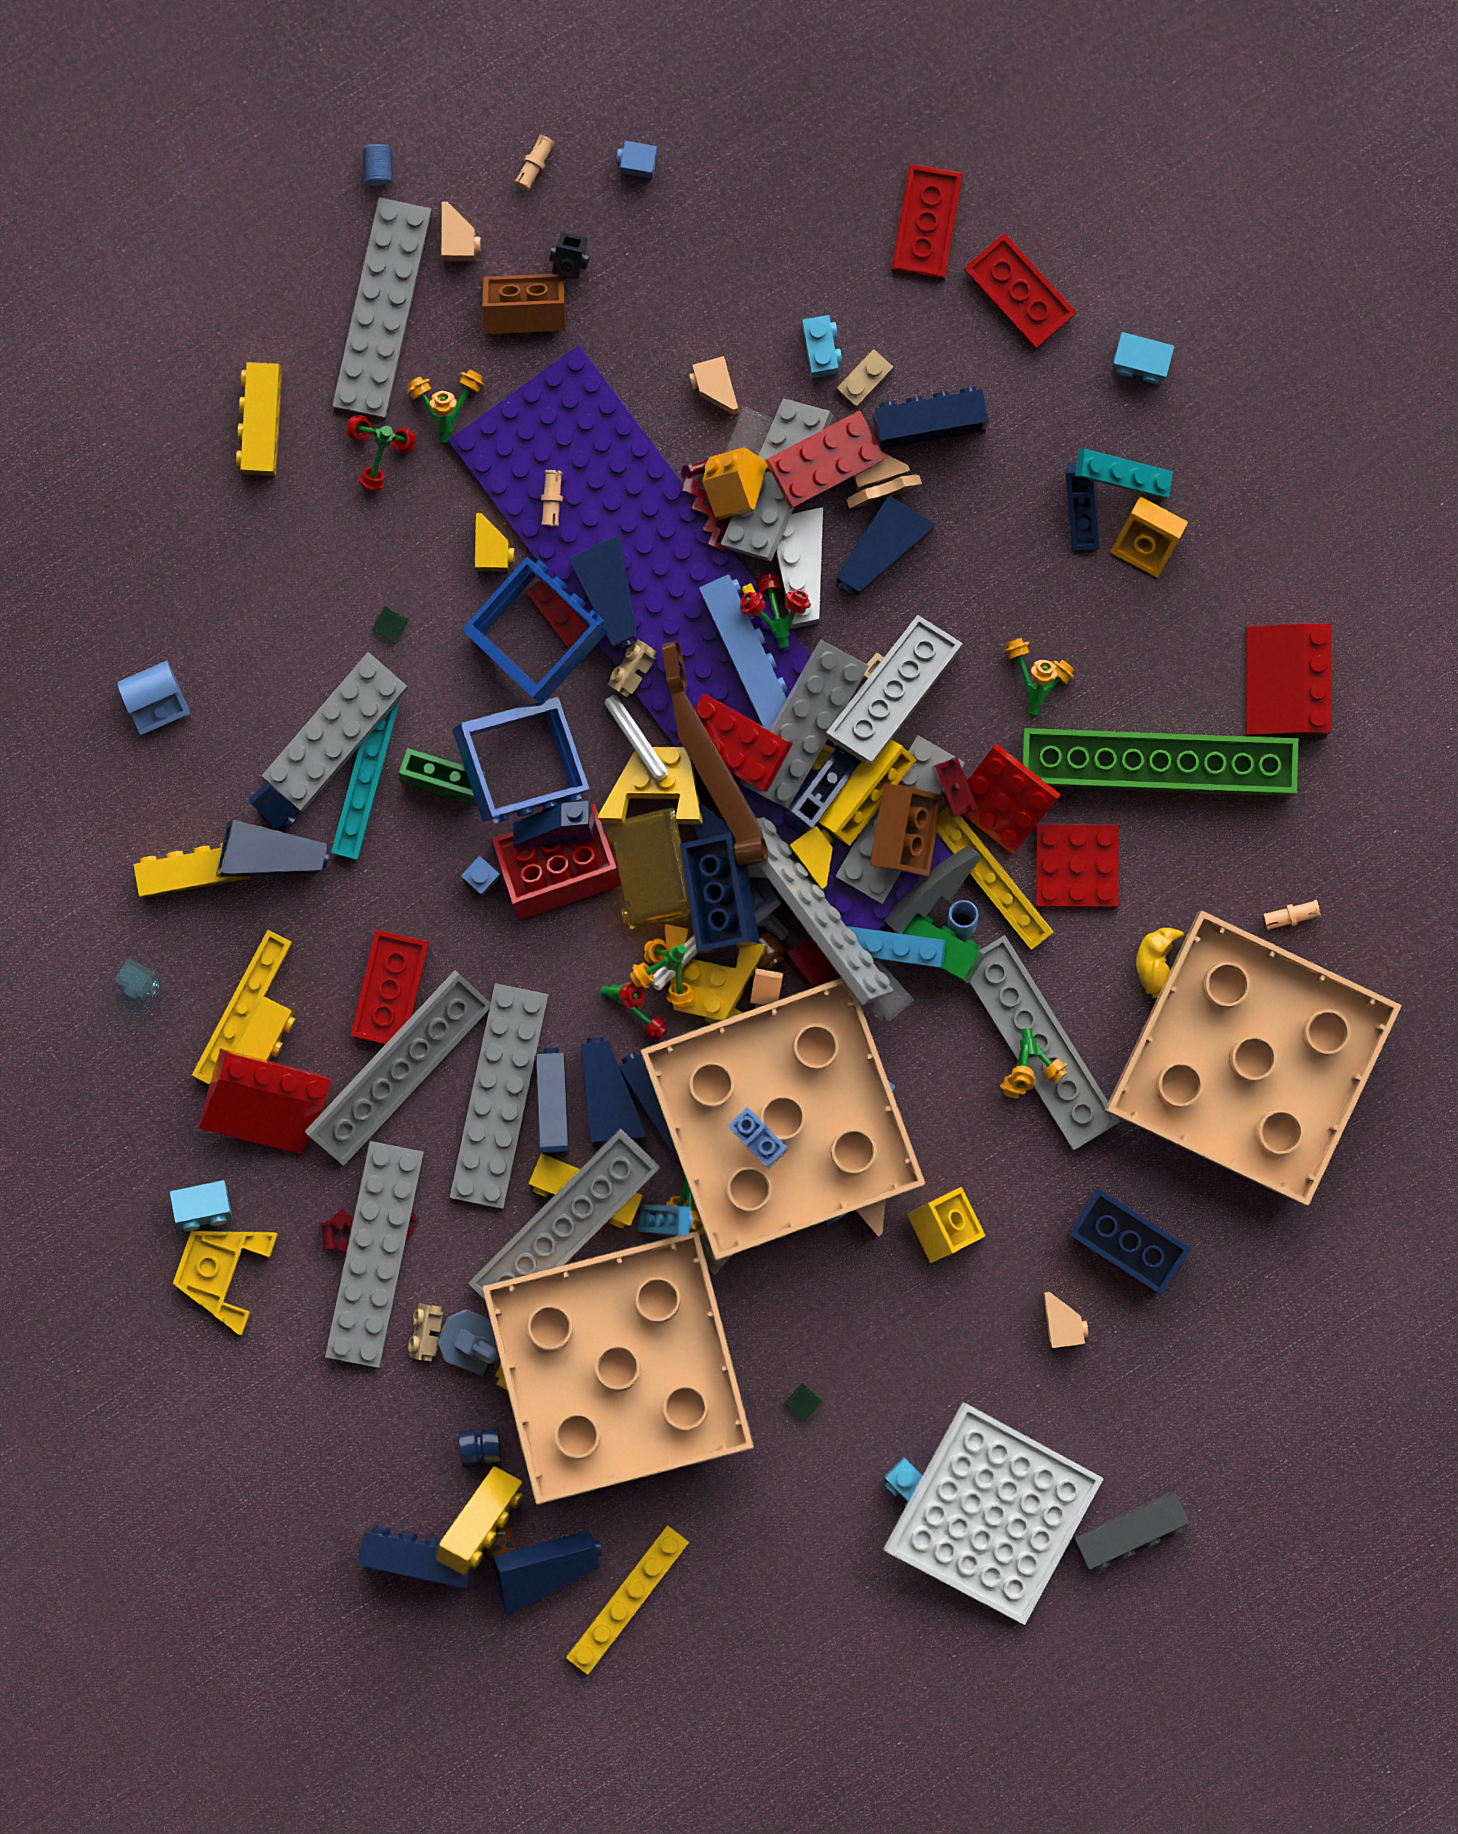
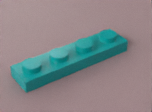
[1075,449,1173,499]

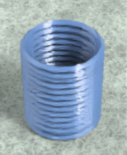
[362,145,393,186]
[947,900,979,939]

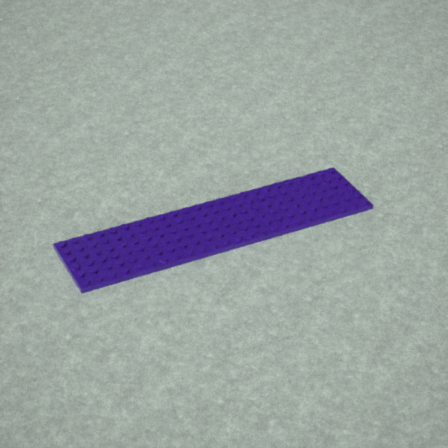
[448,345,954,931]

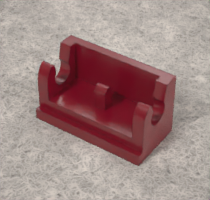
[932,757,977,818]
[784,936,842,989]

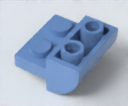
[118,660,190,735]

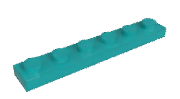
[331,702,400,860]

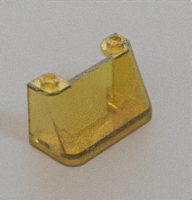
[606,807,691,930]

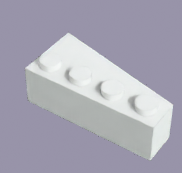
[776,507,823,629]

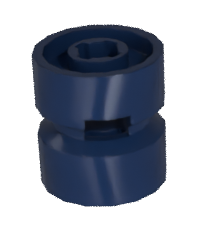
[459,1428,502,1467]

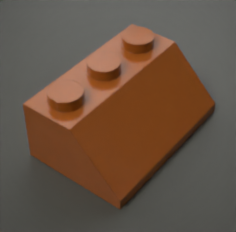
[482,274,566,335]
[870,784,943,876]

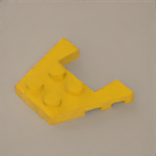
[598,747,703,824]
[665,924,768,1020]
[173,1231,278,1335]

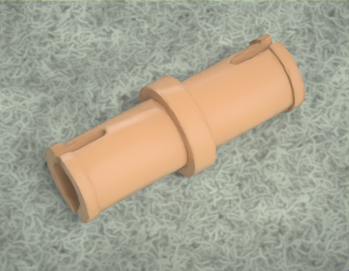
[514,135,555,191]
[541,470,563,526]
[1263,900,1321,931]

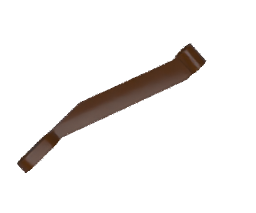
[662,641,769,867]

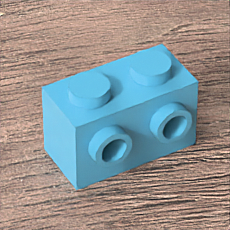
[802,315,843,379]
[1111,332,1174,384]
[170,1180,233,1232]
[885,1457,923,1506]

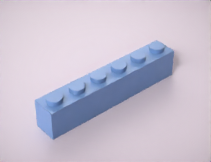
[699,574,789,730]

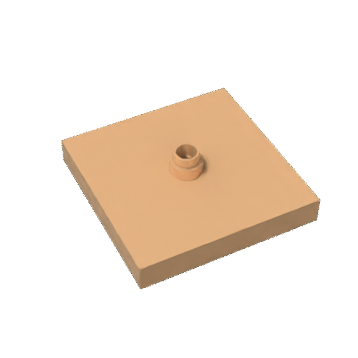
[1104,910,1402,1206]
[641,978,925,1260]
[483,1231,753,1504]

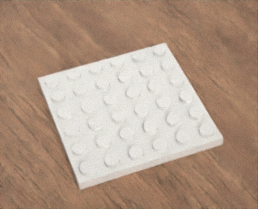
[884,1402,1104,1625]

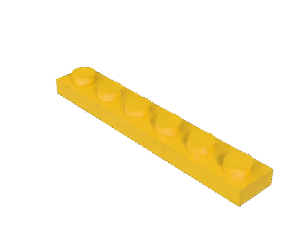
[937,808,1054,950]
[192,930,293,1085]
[566,1525,689,1675]

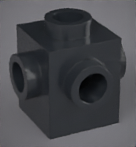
[549,232,590,279]

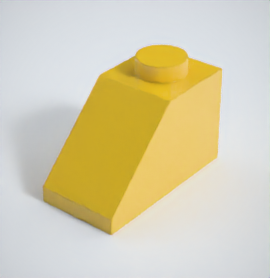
[475,513,515,572]
[790,826,833,890]

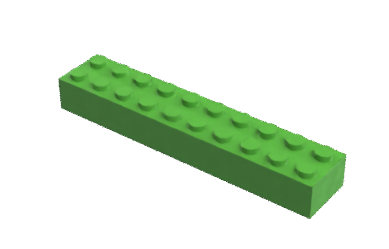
[1021,728,1298,796]

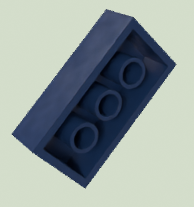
[874,387,988,450]
[680,833,760,954]
[1067,1188,1192,1295]
[357,1525,473,1588]

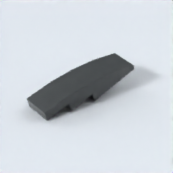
[884,845,982,934]

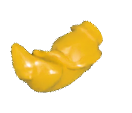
[1136,928,1184,999]

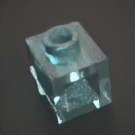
[114,957,160,1000]

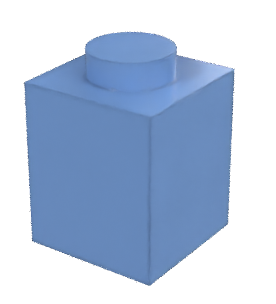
[616,141,657,179]
[461,856,502,896]

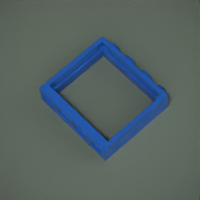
[461,557,608,704]
[452,697,589,824]

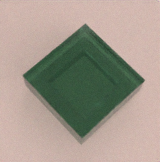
[372,606,409,643]
[784,1382,823,1421]

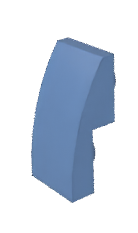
[728,1107,789,1169]

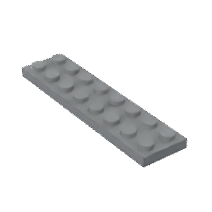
[332,197,432,419]
[757,817,894,1005]
[969,935,1120,1150]
[305,970,491,1166]
[450,983,549,1209]
[468,1129,660,1300]
[325,1141,424,1368]

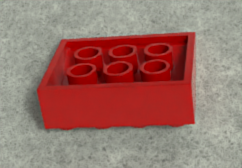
[1246,623,1332,736]
[492,804,622,920]
[198,1048,331,1154]

